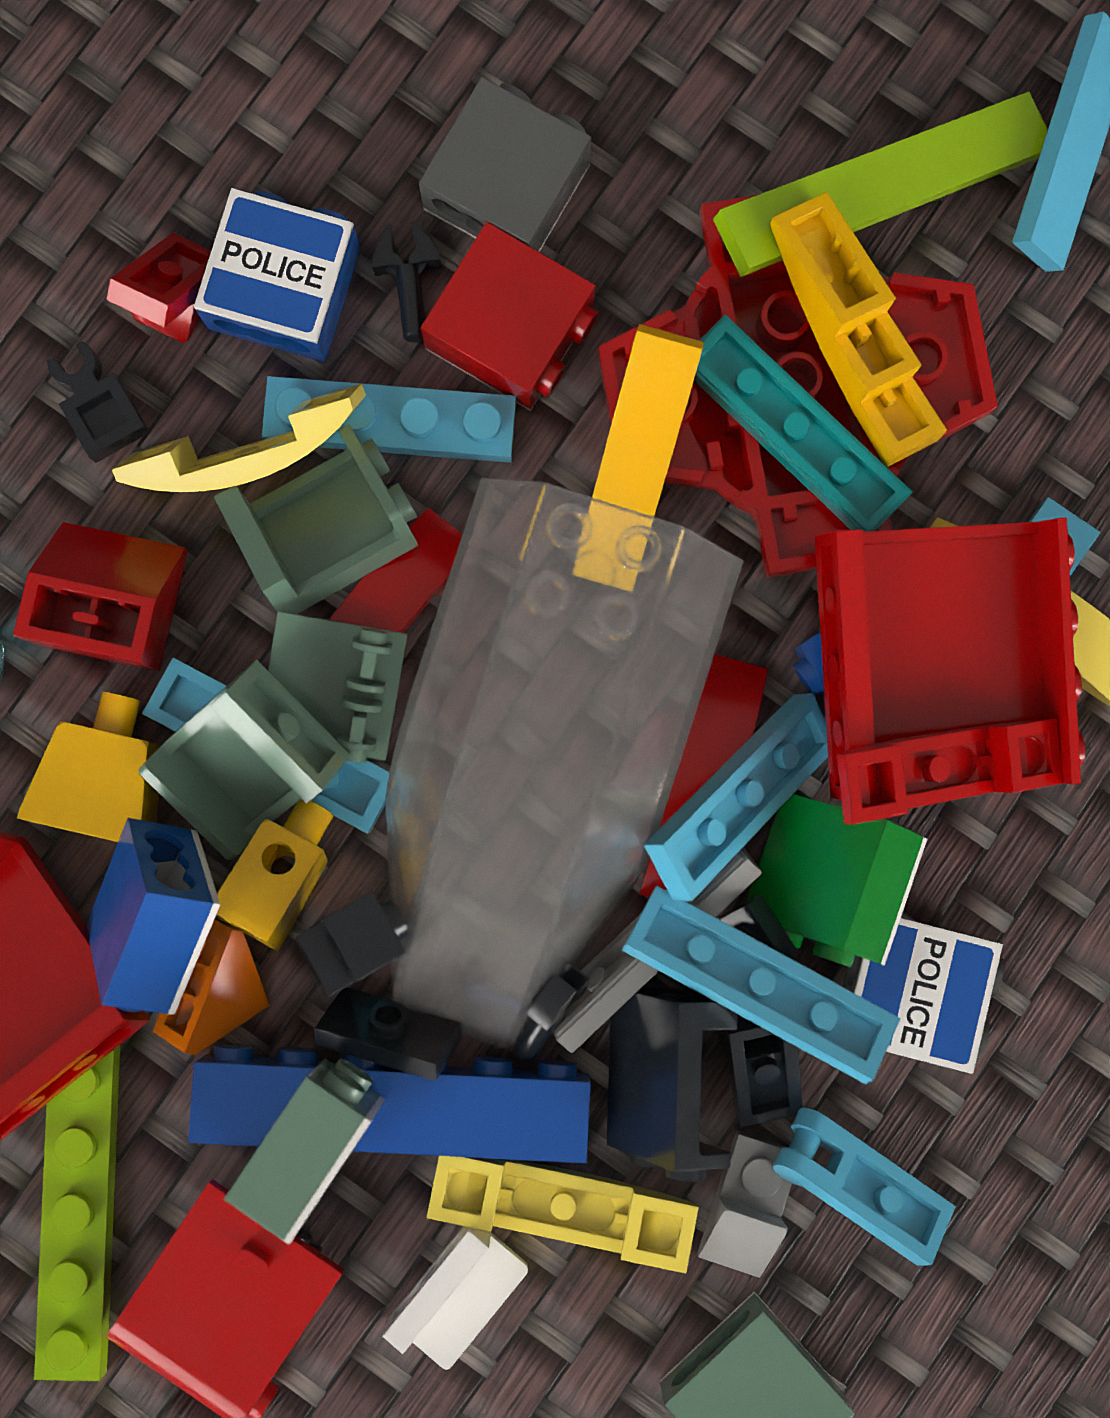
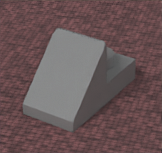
[697,1130,792,1278]

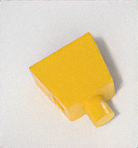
[17,691,161,842]
[216,799,334,952]

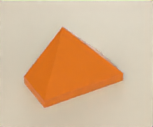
[153,917,270,1055]

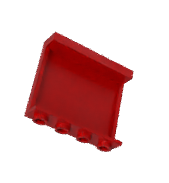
[815,518,1085,800]
[0,831,150,1141]

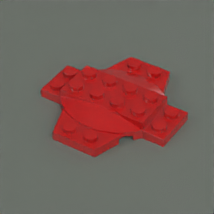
[598,194,998,578]

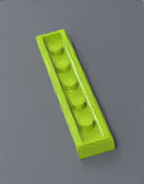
[713,92,1048,277]

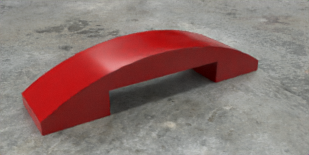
[329,508,478,633]
[639,652,768,897]
[837,718,1063,824]

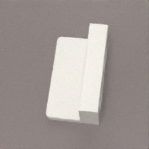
[382,1226,528,1370]

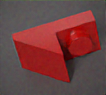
[107,233,211,343]

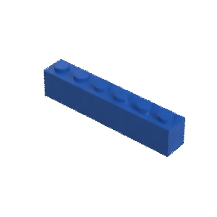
[188,1044,591,1163]

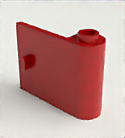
[106,1179,345,1418]

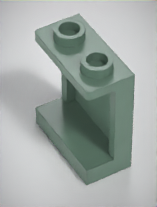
[214,424,418,614]
[139,659,350,860]

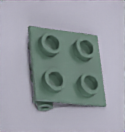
[268,611,408,763]

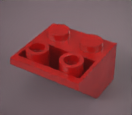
[13,522,188,671]

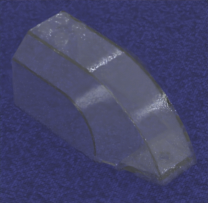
[385,478,743,1051]

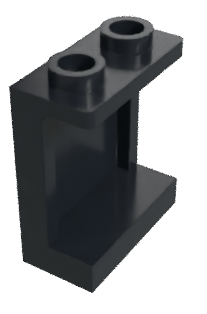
[607,987,737,1181]

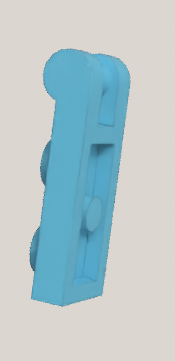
[772,1108,956,1266]

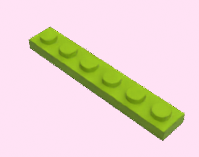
[34,1044,121,1381]

